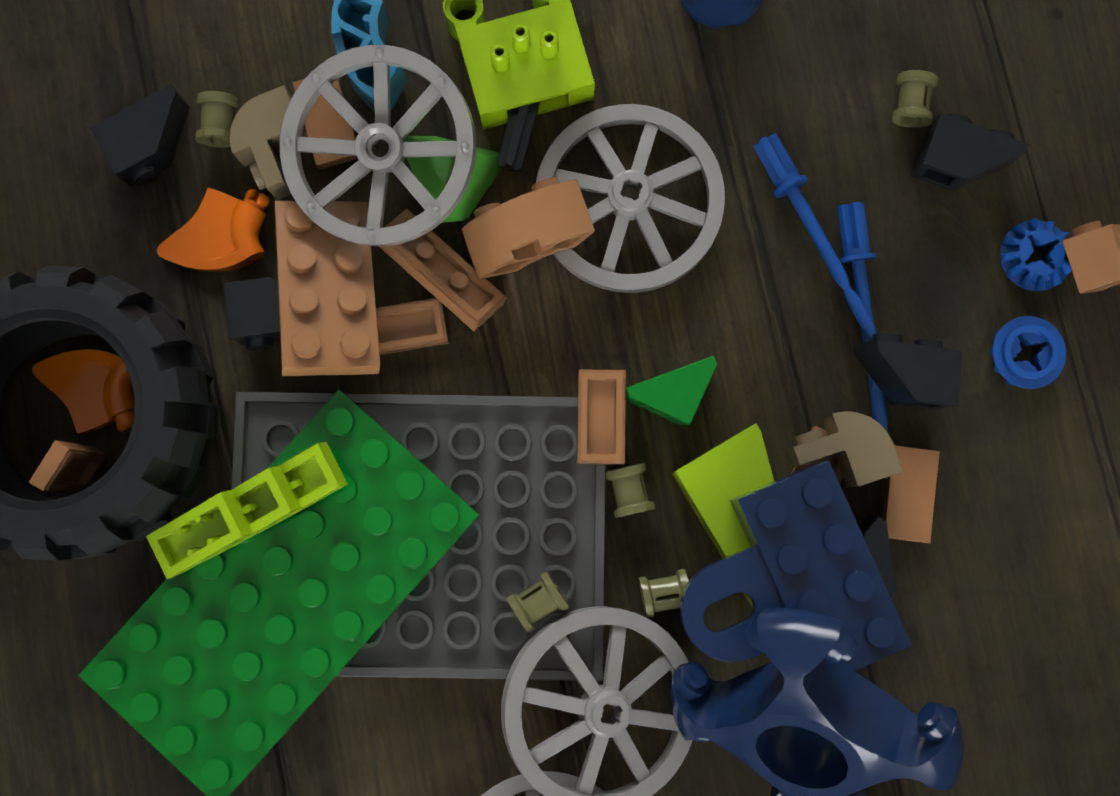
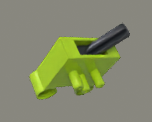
[443,0,595,172]

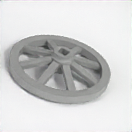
[280,45,476,246]
[536,104,725,293]
[501,606,693,796]

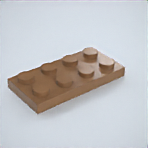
[275,201,380,376]

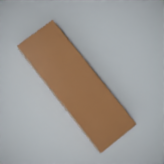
[379,209,507,332]

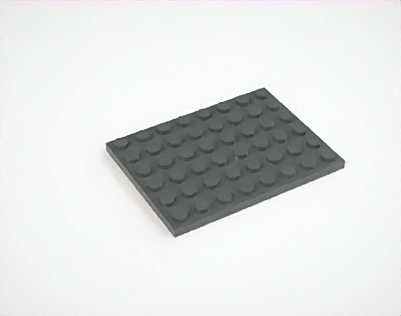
[232,392,605,681]

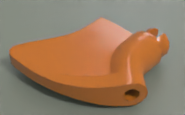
[157,188,270,272]
[32,349,135,435]

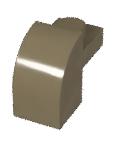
[229,85,308,200]
[785,411,904,488]

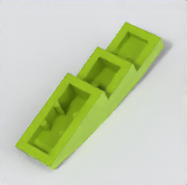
[146,442,348,579]

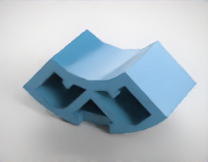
[331,0,408,112]

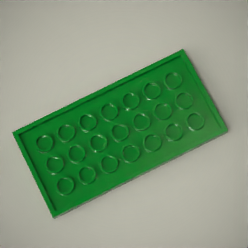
[78,390,480,796]

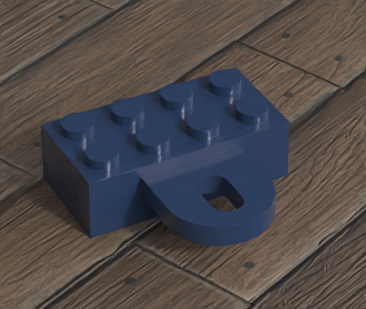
[680,460,912,671]

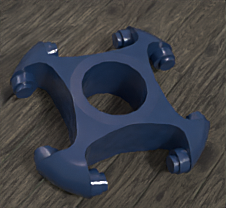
[671,608,964,796]

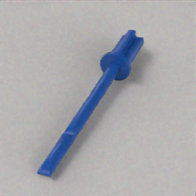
[753,133,877,338]
[837,202,888,431]

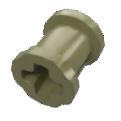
[892,70,938,128]
[195,91,239,148]
[605,463,655,518]
[638,569,689,619]
[507,571,570,633]

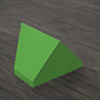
[404,136,503,222]

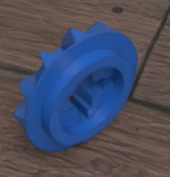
[1000,218,1072,291]
[989,316,1066,390]

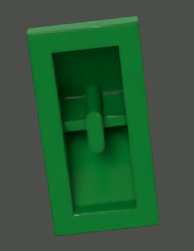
[625,356,717,428]

